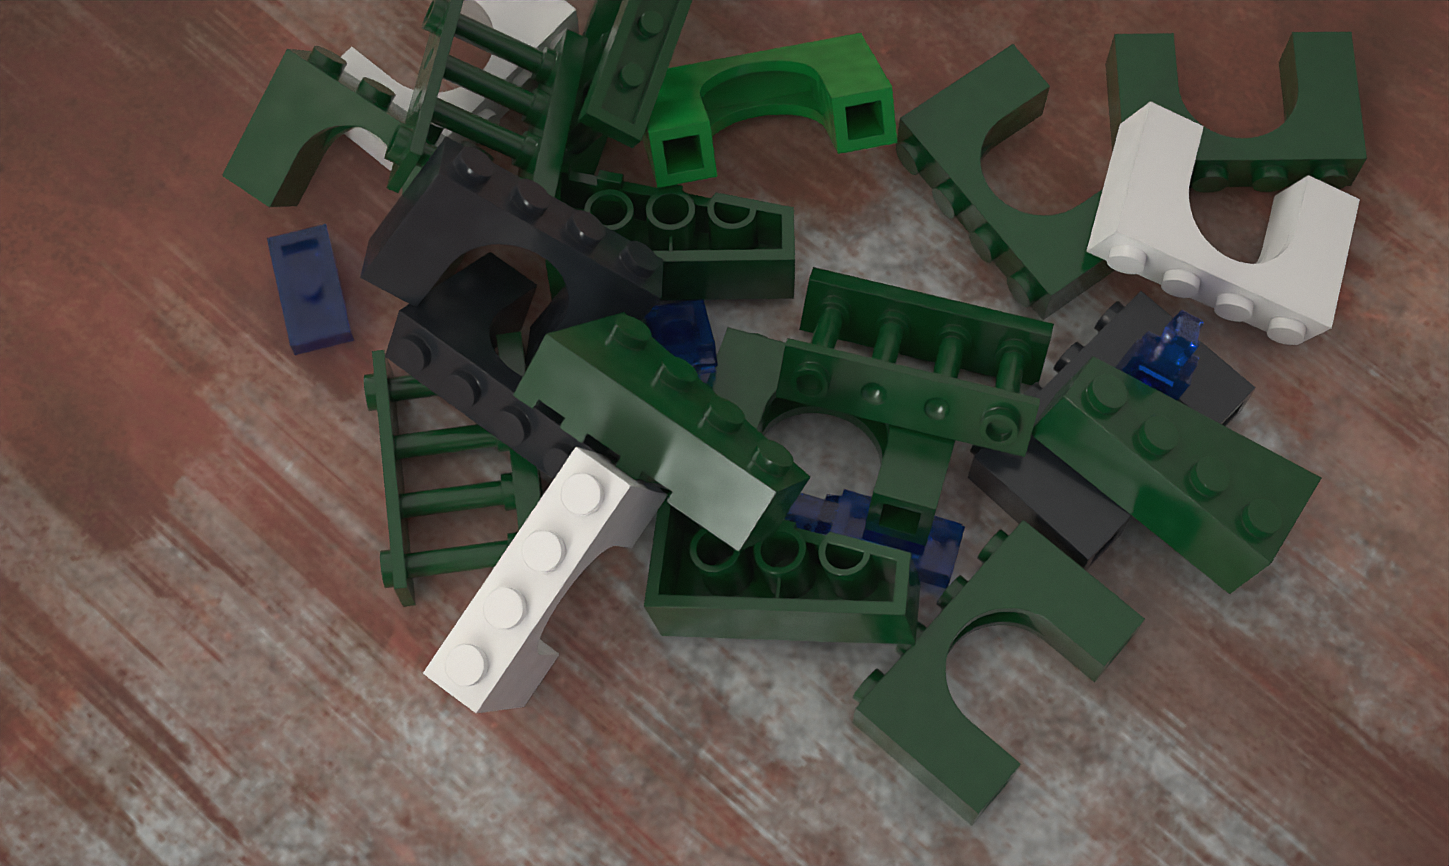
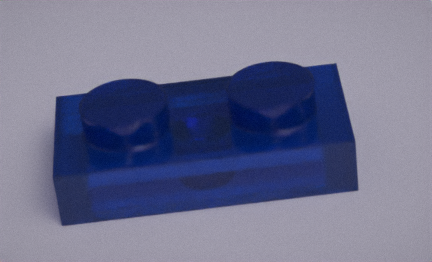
[267,224,355,355]

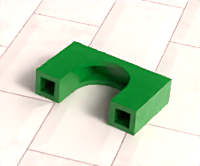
[642,33,898,188]

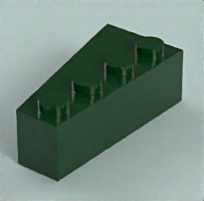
[545,162,795,300]
[513,312,811,552]
[1031,356,1322,594]
[644,488,921,645]

